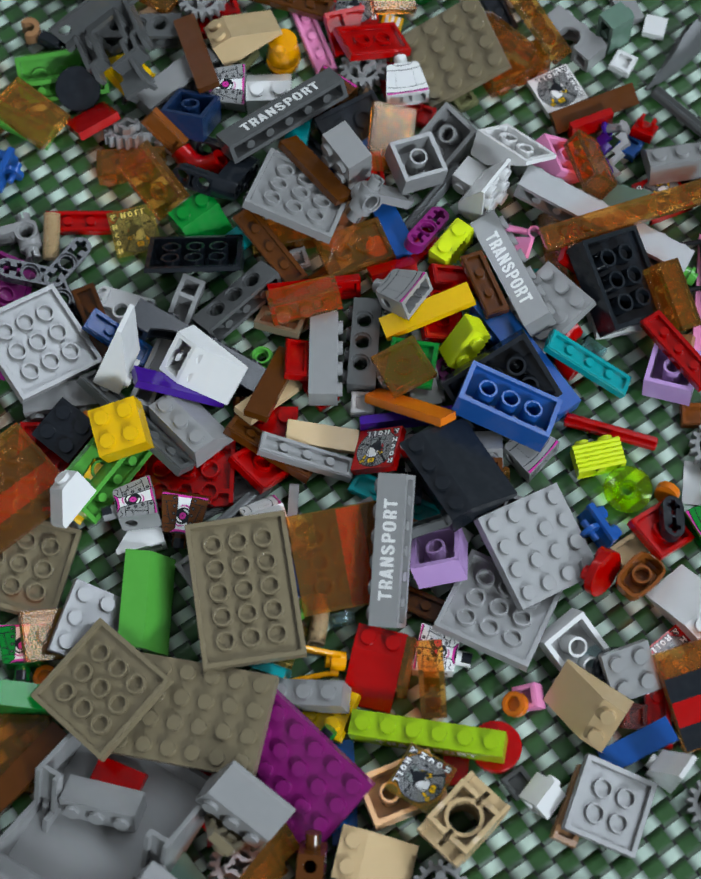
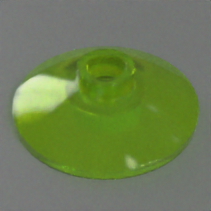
[603,466,653,513]

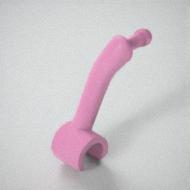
[506,224,541,242]

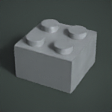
[321,121,372,189]
[384,131,448,195]

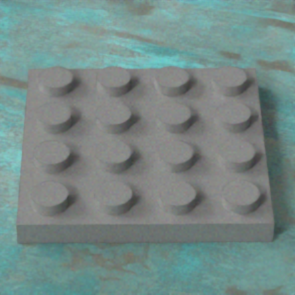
[242,148,352,244]
[0,284,103,404]
[474,482,594,612]
[432,549,563,672]

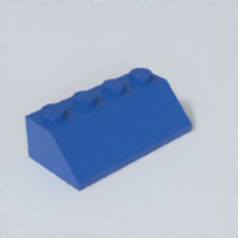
[451,360,563,452]

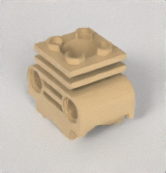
[417,770,511,869]

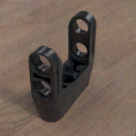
[171,136,260,200]

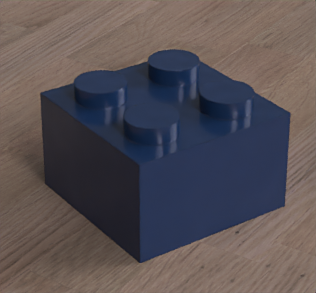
[160,88,222,142]

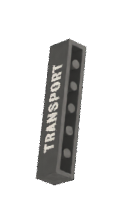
[215,67,348,164]

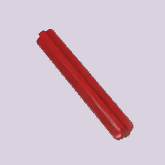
[563,413,658,451]

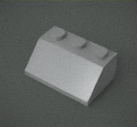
[640,141,701,186]
[148,395,234,468]
[195,760,296,848]

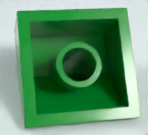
[168,192,233,236]

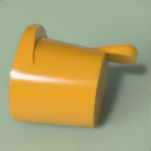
[267,28,301,74]

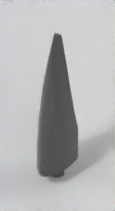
[645,16,701,91]

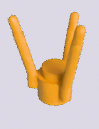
[291,645,347,680]

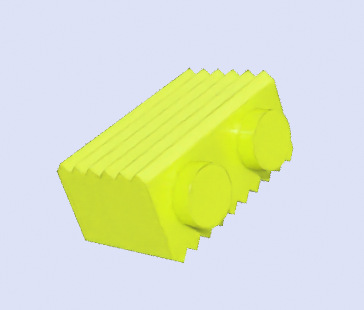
[428,218,474,265]
[439,313,491,369]
[570,434,627,480]

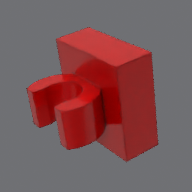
[629,113,659,144]

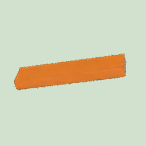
[365,388,456,427]

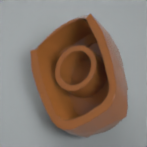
[616,551,666,601]

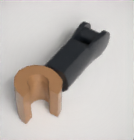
[21,17,67,51]

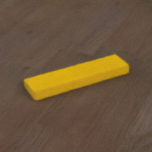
[378,282,476,341]

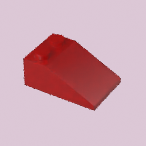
[345,623,408,714]

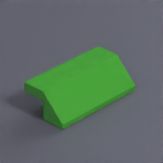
[14,48,110,106]
[49,436,153,524]
[118,549,176,657]

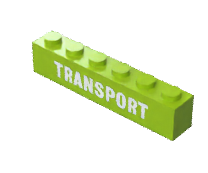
[348,709,508,764]

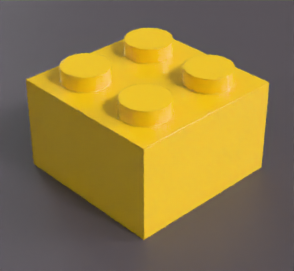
[87,395,154,463]

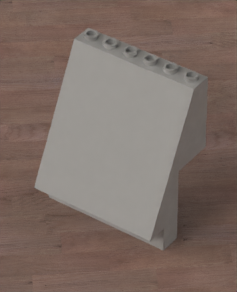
[0,732,209,879]

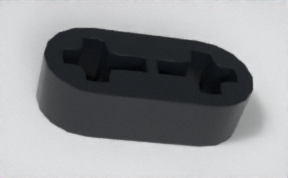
[658,496,685,542]

